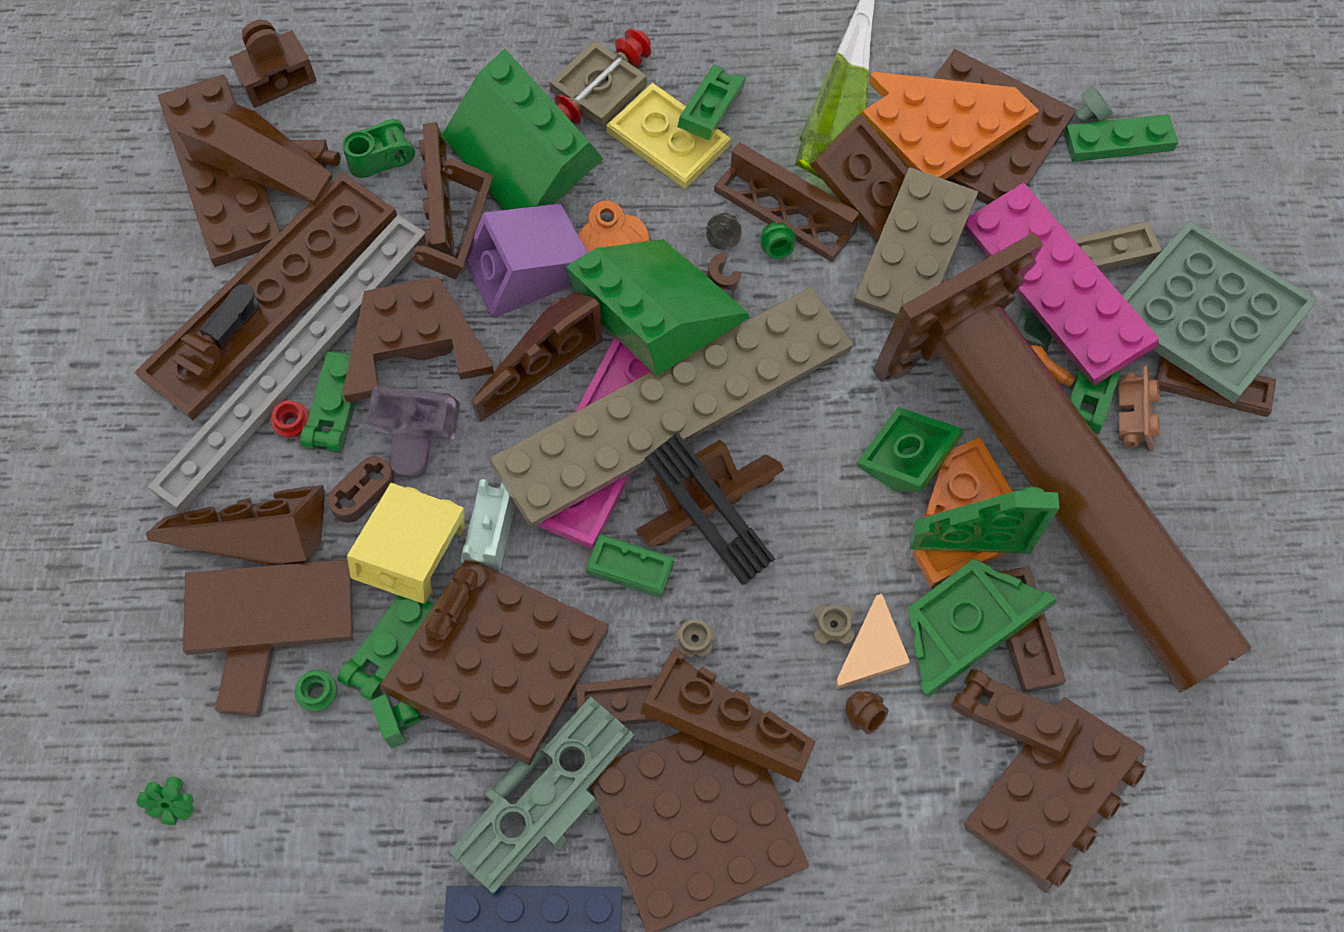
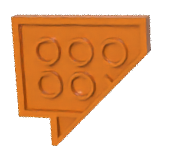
[862,72,1039,180]

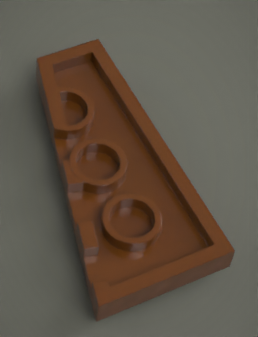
[641,647,816,782]

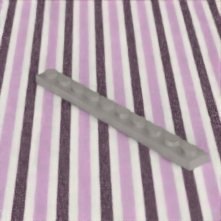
[148,215,426,513]

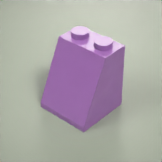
[465,204,588,317]

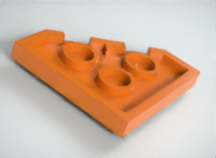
[912,437,1013,588]

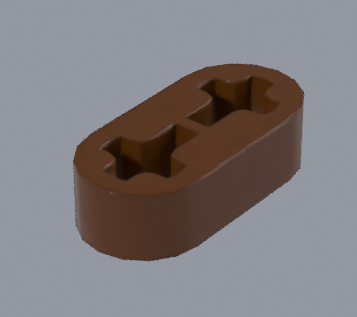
[327,456,395,523]

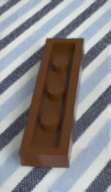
[419,122,455,257]

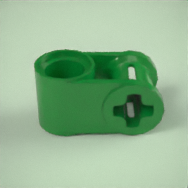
[342,119,416,178]

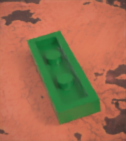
[1064,114,1178,162]

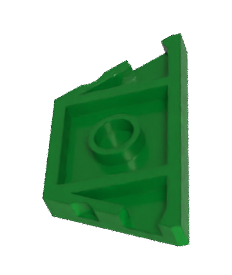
[908,559,1057,698]

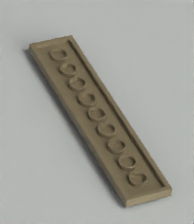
[490,287,853,528]

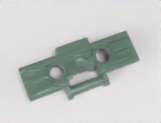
[449,697,635,894]

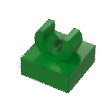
[370,694,421,749]

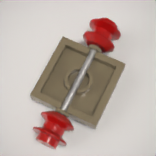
[549,29,652,127]

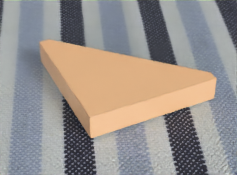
[835,594,910,689]

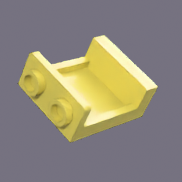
[347,483,465,604]

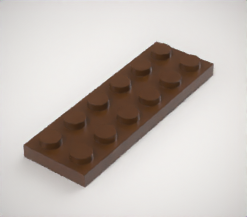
[157,74,280,267]

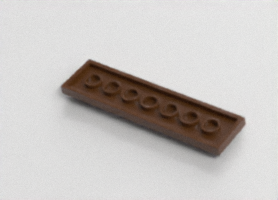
[135,172,397,421]

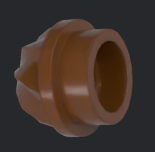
[845,691,889,734]

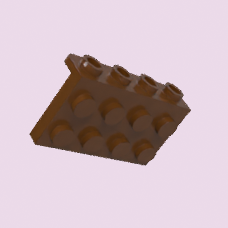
[964,697,1147,893]

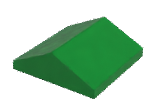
[857,407,964,491]

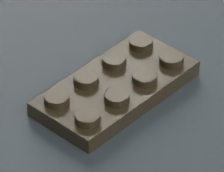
[854,167,978,318]

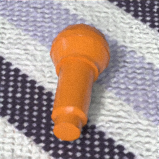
[1030,345,1075,387]

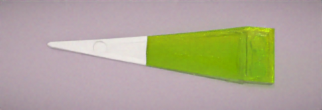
[795,0,875,179]

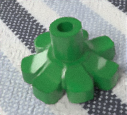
[136,777,194,825]

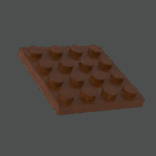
[933,49,1076,205]
[380,560,609,766]
[590,731,809,932]

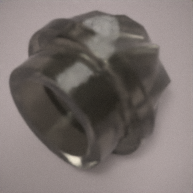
[706,212,742,250]

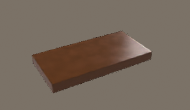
[183,559,353,655]

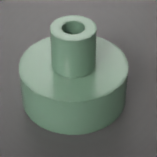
[1076,85,1114,123]

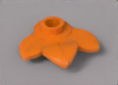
[578,200,650,253]

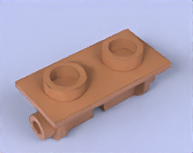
[1118,366,1160,451]

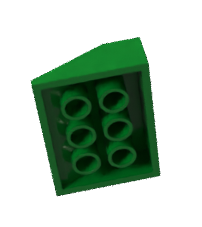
[442,49,603,210]
[566,239,749,376]

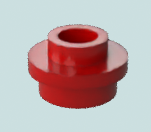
[270,400,309,438]

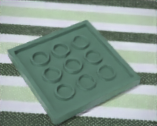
[1122,221,1317,404]

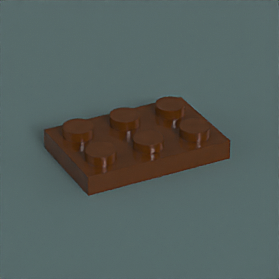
[809,114,908,243]

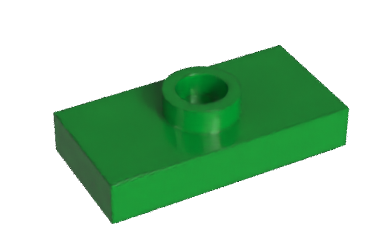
[586,534,675,598]

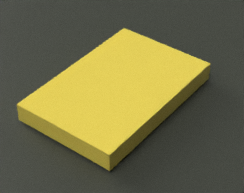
[606,83,731,189]

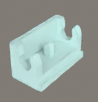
[460,479,516,571]

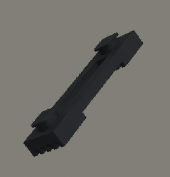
[644,433,776,585]

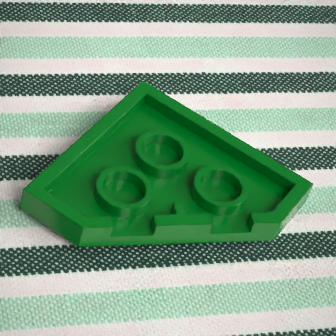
[909,487,1059,554]

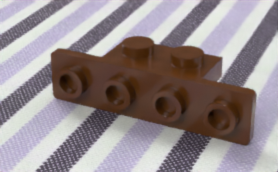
[636,440,784,547]

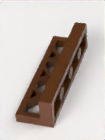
[714,142,860,262]

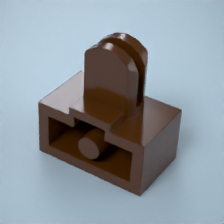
[229,20,317,108]

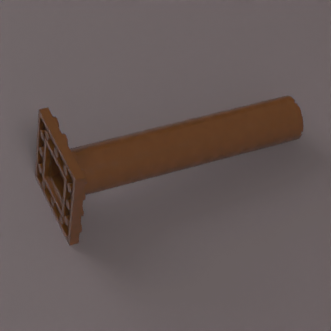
[873,232,1252,693]

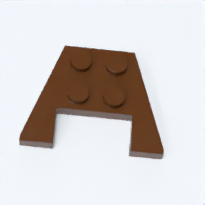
[343,277,494,403]

